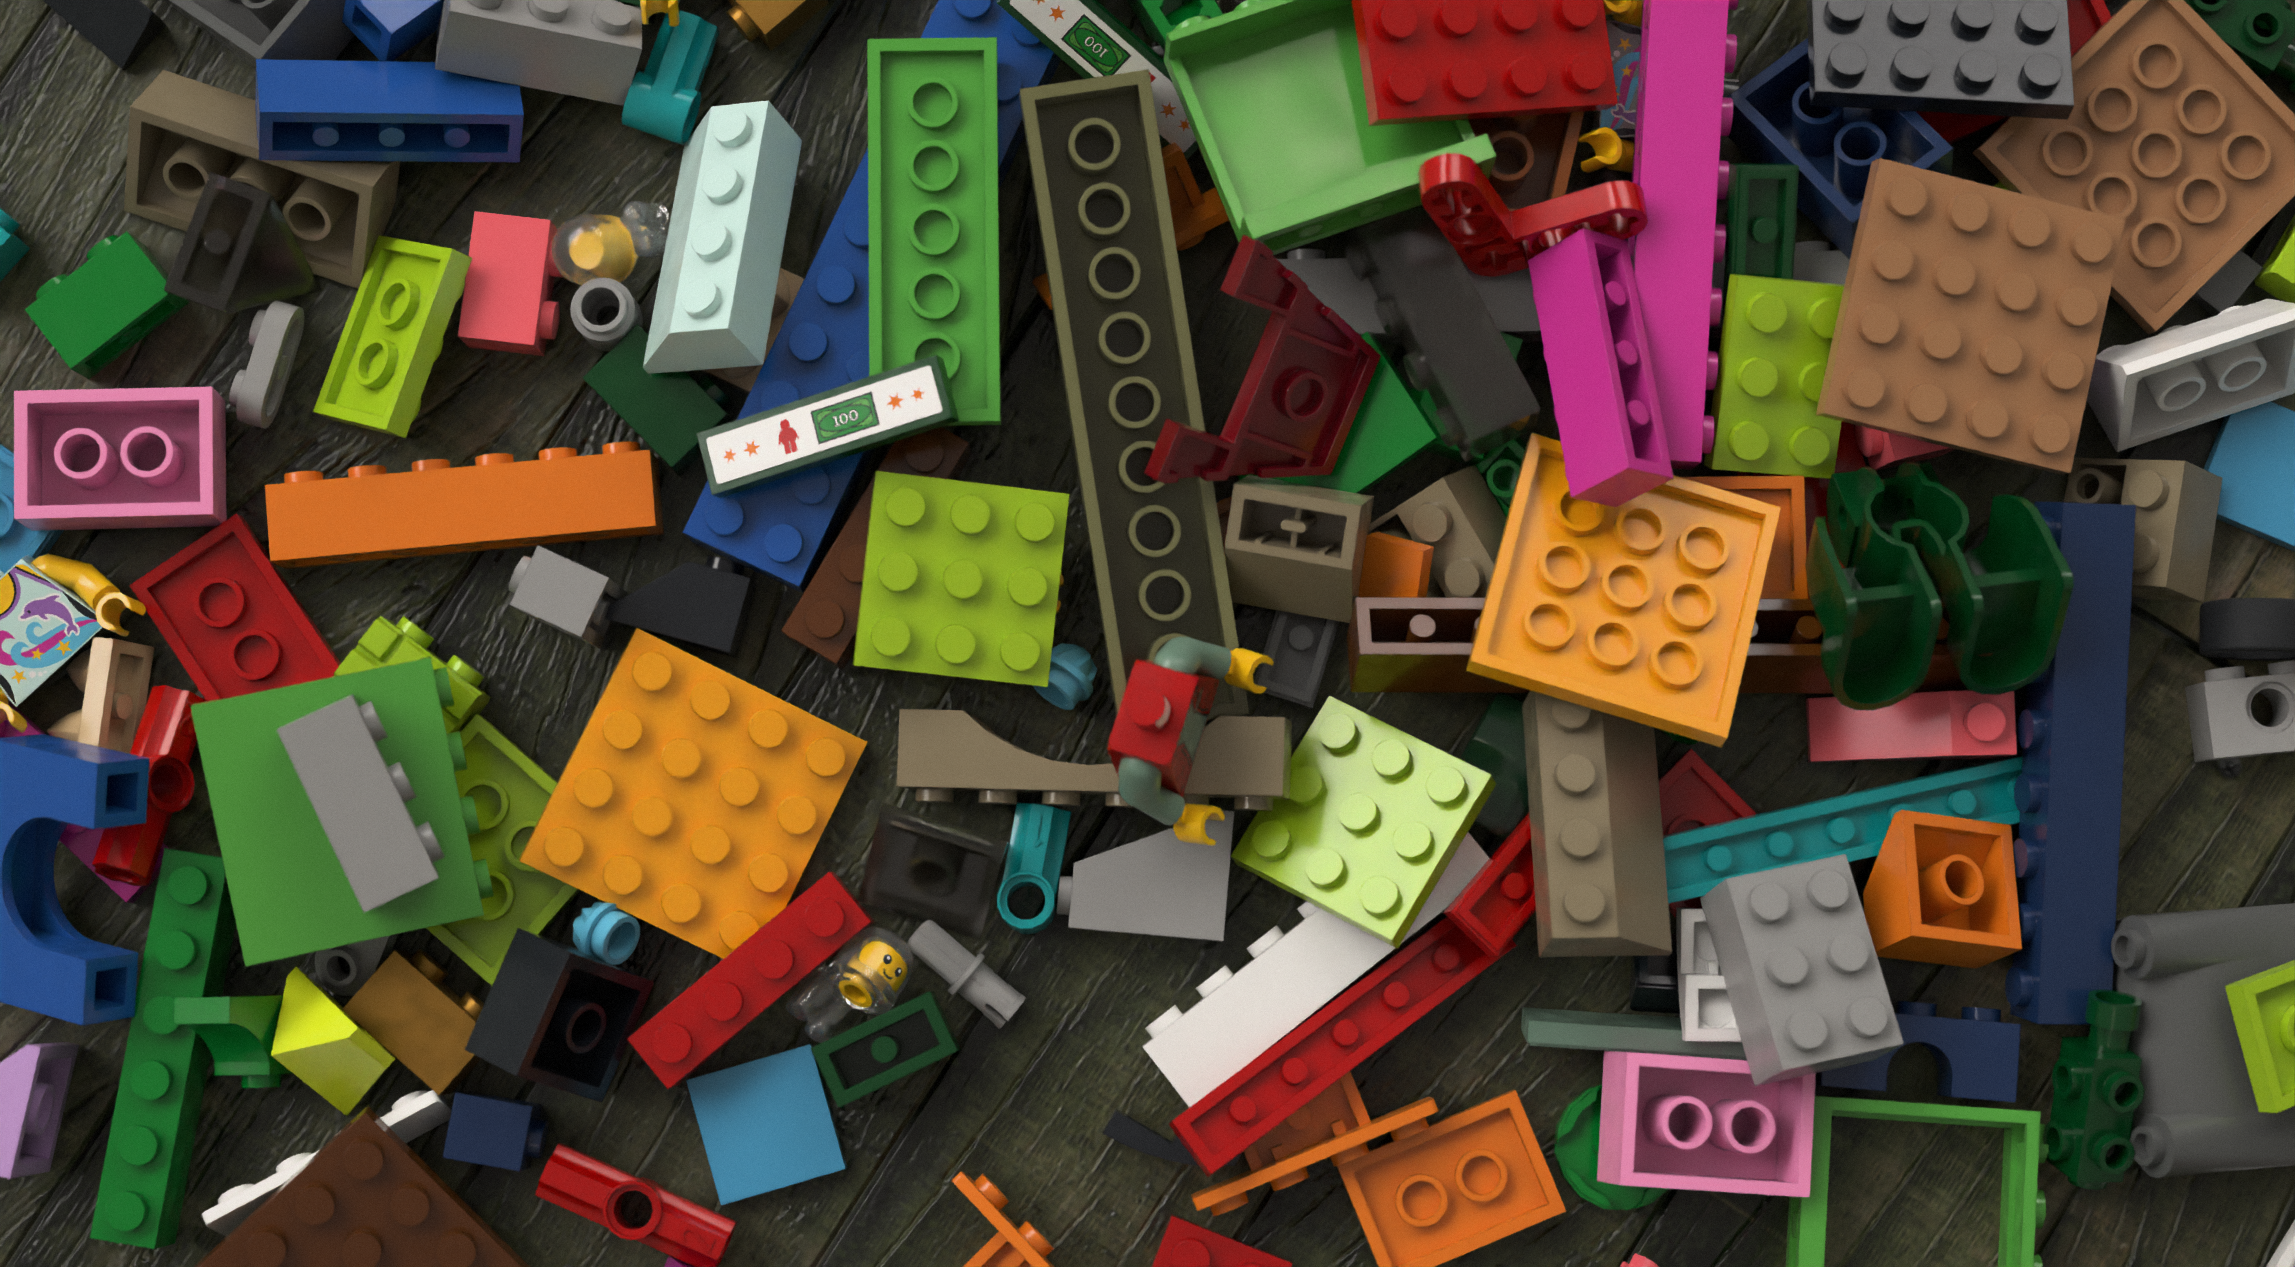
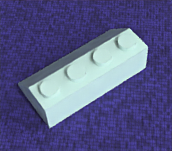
[643,100,802,374]

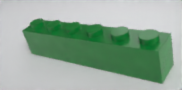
[90,848,236,1249]

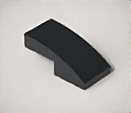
[1102,1108,1241,1166]

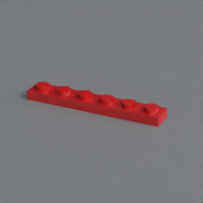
[1169,917,1517,1177]

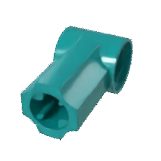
[622,10,720,145]
[997,802,1072,934]

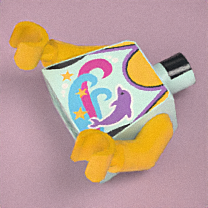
[0,554,146,733]

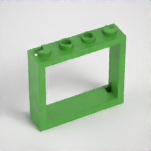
[1786,1095,2049,1267]

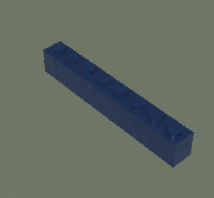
[2005,502,2136,1025]

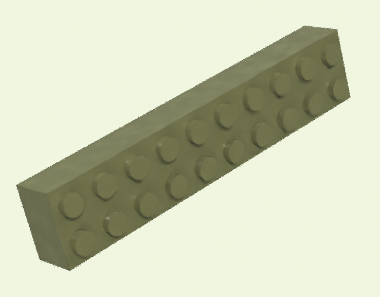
[1019,69,1249,720]

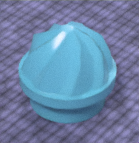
[1032,643,1097,710]
[573,901,640,965]

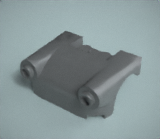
[2111,903,2295,1178]

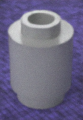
[570,278,643,352]

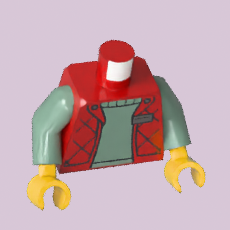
[1107,637,1274,846]

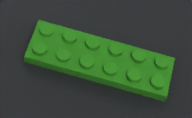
[867,37,1001,426]

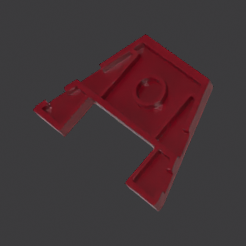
[1144,235,1381,483]

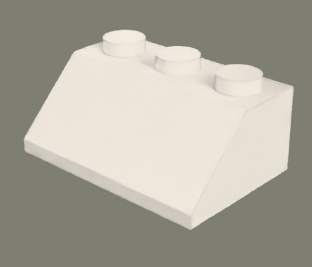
[2087,299,2295,452]

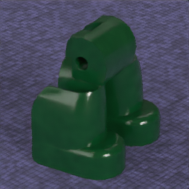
[1805,461,2074,710]

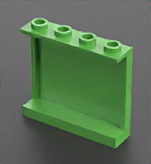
[1164,0,1497,255]
[190,656,494,967]

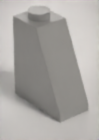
[1057,811,1234,942]

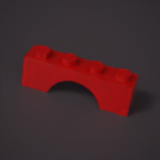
[627,871,875,1089]

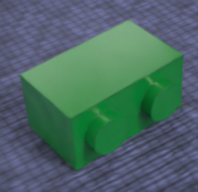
[24,231,189,379]

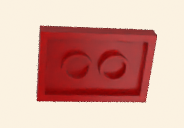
[129,513,341,701]

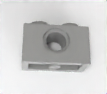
[508,546,627,649]
[2185,660,2295,762]

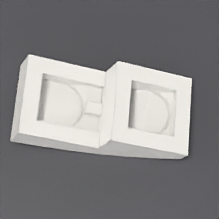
[1676,908,1742,1042]

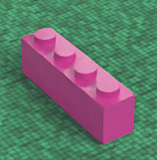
[1528,228,1674,507]

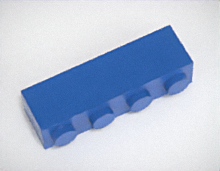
[255,59,524,162]

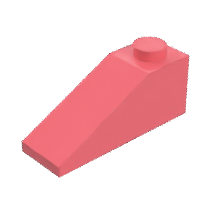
[1806,691,2017,762]

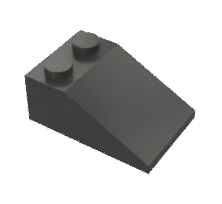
[164,0,355,71]

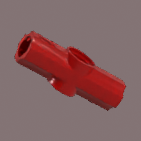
[92,685,206,886]
[535,1143,738,1267]

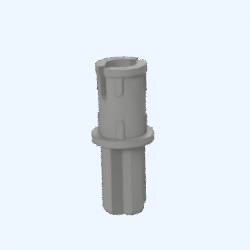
[907,920,1026,1029]

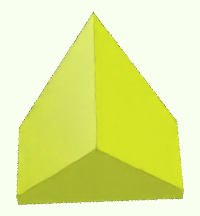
[271,966,395,1116]

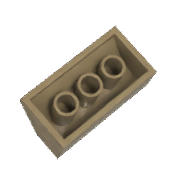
[124,70,401,289]
[1522,690,1672,957]

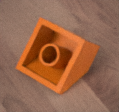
[1863,810,2022,969]

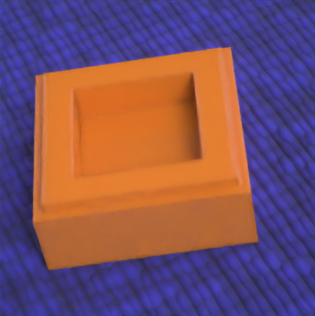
[1358,531,1434,598]

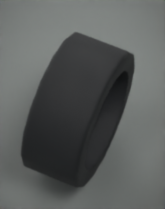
[2199,598,2295,661]

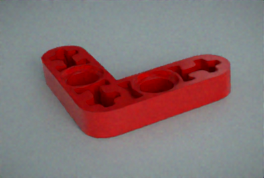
[1418,153,1648,277]

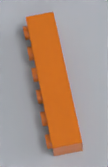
[265,441,664,569]

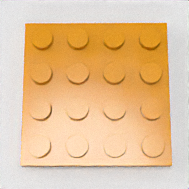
[1466,433,1781,747]
[519,628,867,959]

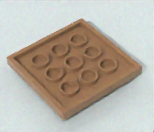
[1973,0,2295,335]
[1816,158,2126,475]

